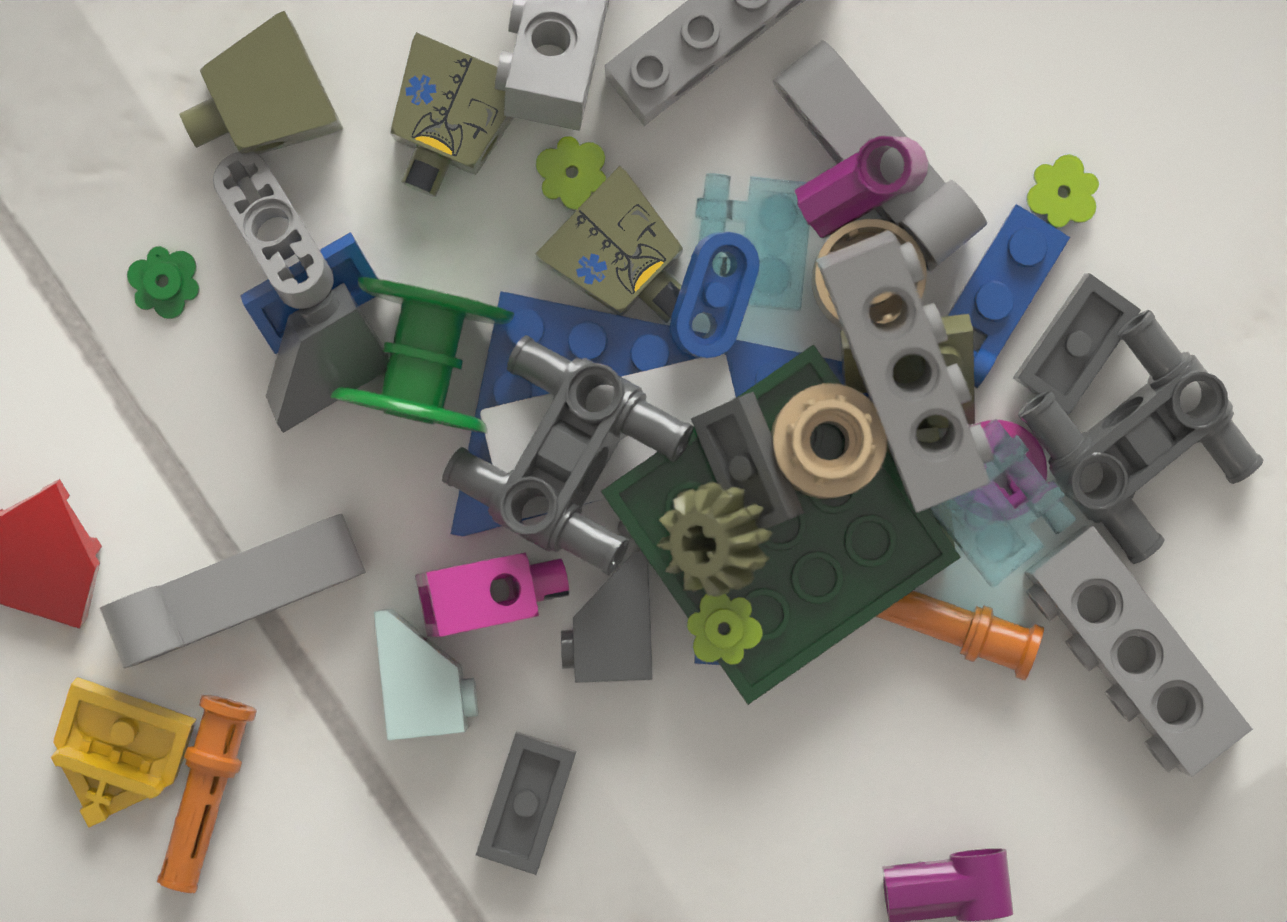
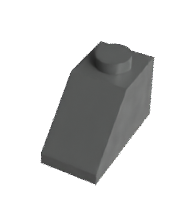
[266,283,389,433]
[561,550,653,683]

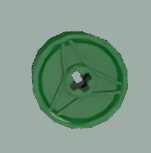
[330,277,515,434]

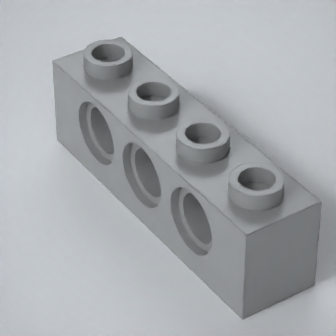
[495,0,609,131]
[605,0,805,126]
[816,230,994,512]
[1024,526,1253,777]

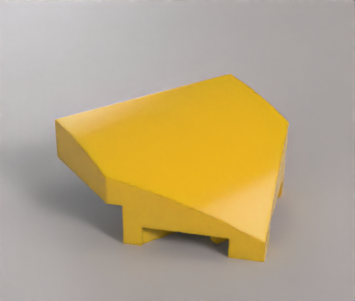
[51,677,197,828]

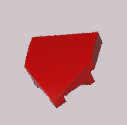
[0,479,102,629]

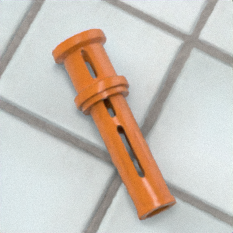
[876,590,1044,681]
[156,695,257,893]

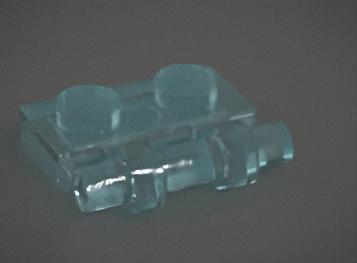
[690,173,810,311]
[928,418,1076,587]

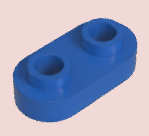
[670,232,760,358]

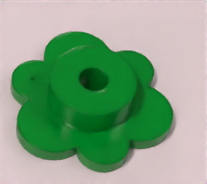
[127,246,200,319]

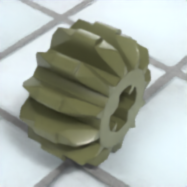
[656,483,773,597]

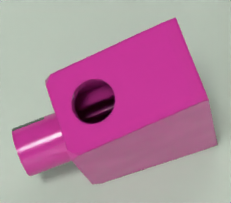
[415,552,569,637]

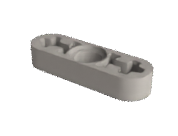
[213,152,333,309]

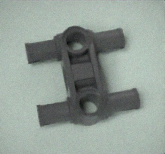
[1018,310,1264,564]
[442,335,694,575]

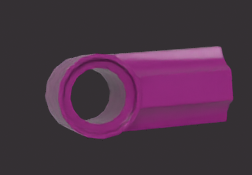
[794,136,928,238]
[882,848,1013,922]

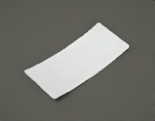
[480,354,736,519]

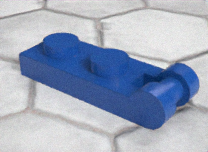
[947,204,1070,389]

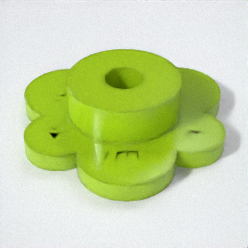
[536,136,607,210]
[1026,154,1099,228]
[687,594,762,664]

